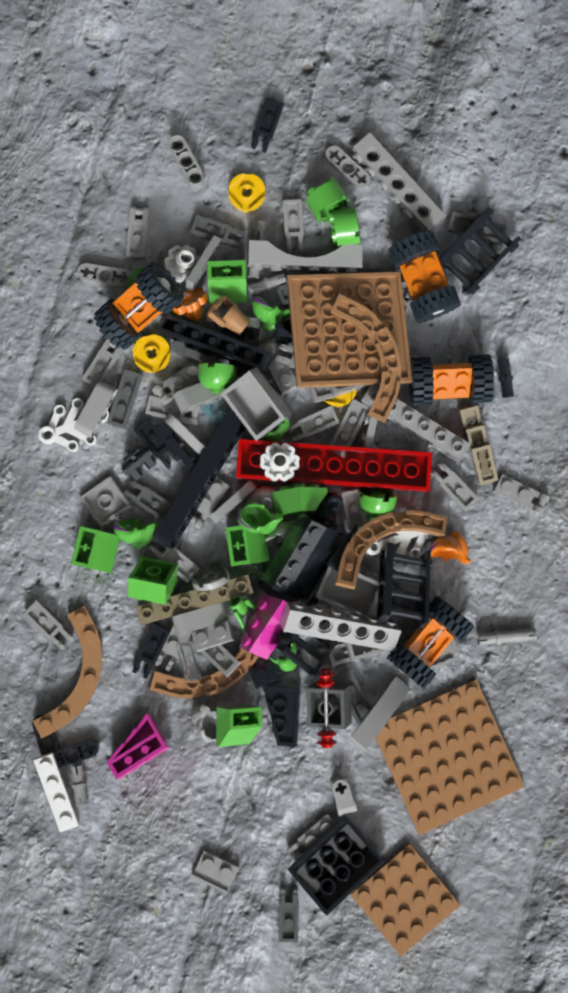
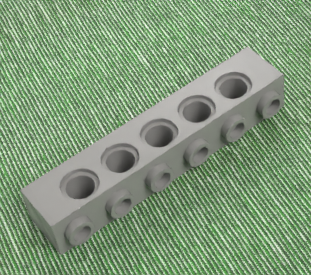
[352,133,446,232]
[361,385,470,462]
[280,601,401,651]

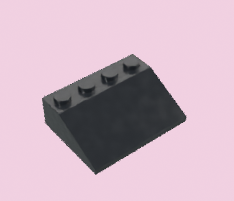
[262,512,346,599]
[287,815,387,916]

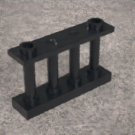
[438,207,521,296]
[377,542,433,630]
[269,596,338,685]

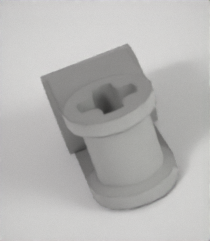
[331,776,358,817]

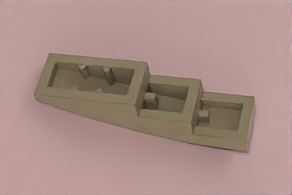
[458,404,498,485]

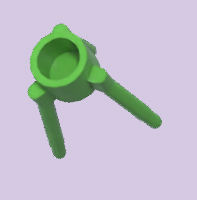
[228,595,257,634]

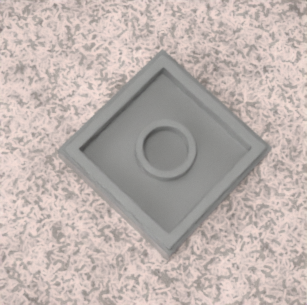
[79,475,132,528]

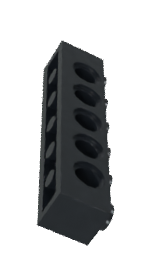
[157,313,273,375]

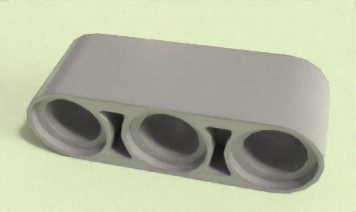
[169,135,205,190]
[74,380,118,438]
[173,383,225,413]
[172,602,229,635]

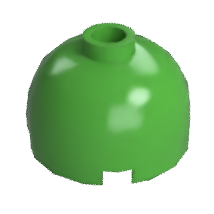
[198,363,237,394]
[358,488,397,519]

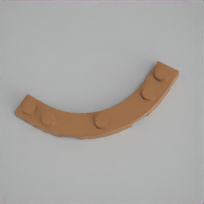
[331,294,401,423]
[335,510,448,589]
[33,606,102,739]
[150,649,258,698]

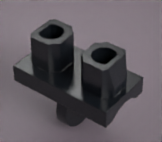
[121,447,157,481]
[314,486,343,524]

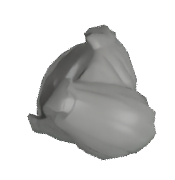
[191,705,217,742]

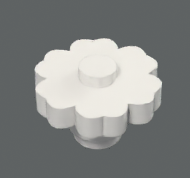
[163,245,198,283]
[260,443,300,482]

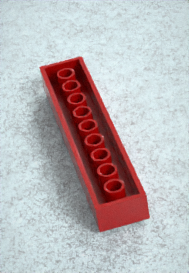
[236,439,432,492]

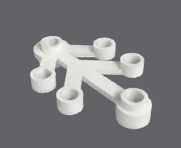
[38,398,110,452]
[366,511,433,566]

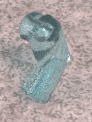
[201,405,228,423]

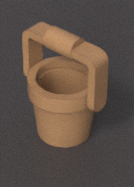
[208,296,251,336]

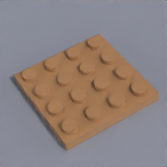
[350,843,460,956]

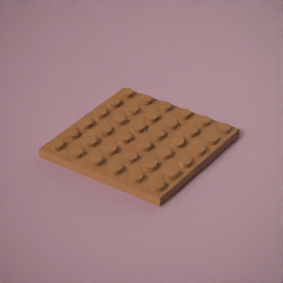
[287,272,412,388]
[376,679,525,835]

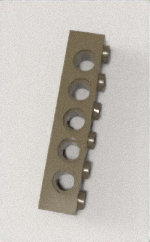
[136,575,254,625]

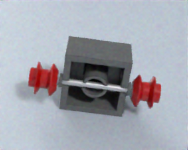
[306,668,352,748]

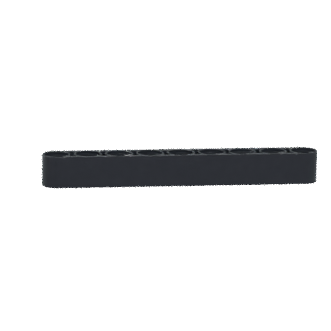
[154,407,246,549]

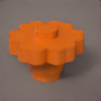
[172,287,208,321]

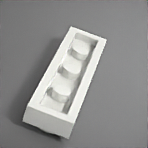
[33,752,79,832]

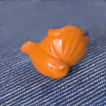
[429,531,471,564]

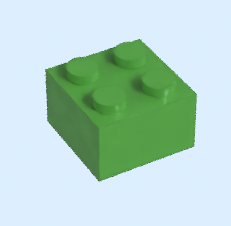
[128,556,178,604]

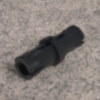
[497,359,514,398]

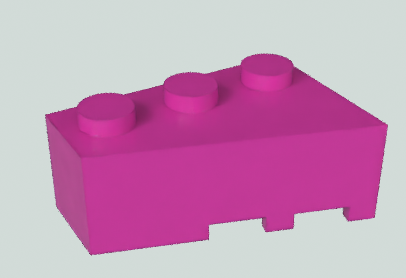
[239,594,286,660]
[107,713,171,779]

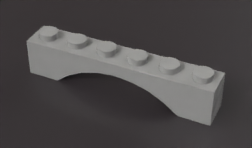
[247,240,363,273]

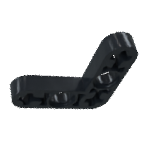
[32,714,100,768]

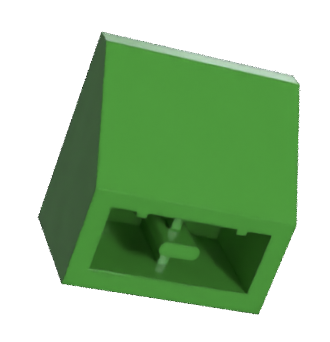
[207,260,247,304]
[272,484,328,516]
[71,526,120,573]
[226,526,270,567]
[216,705,262,747]

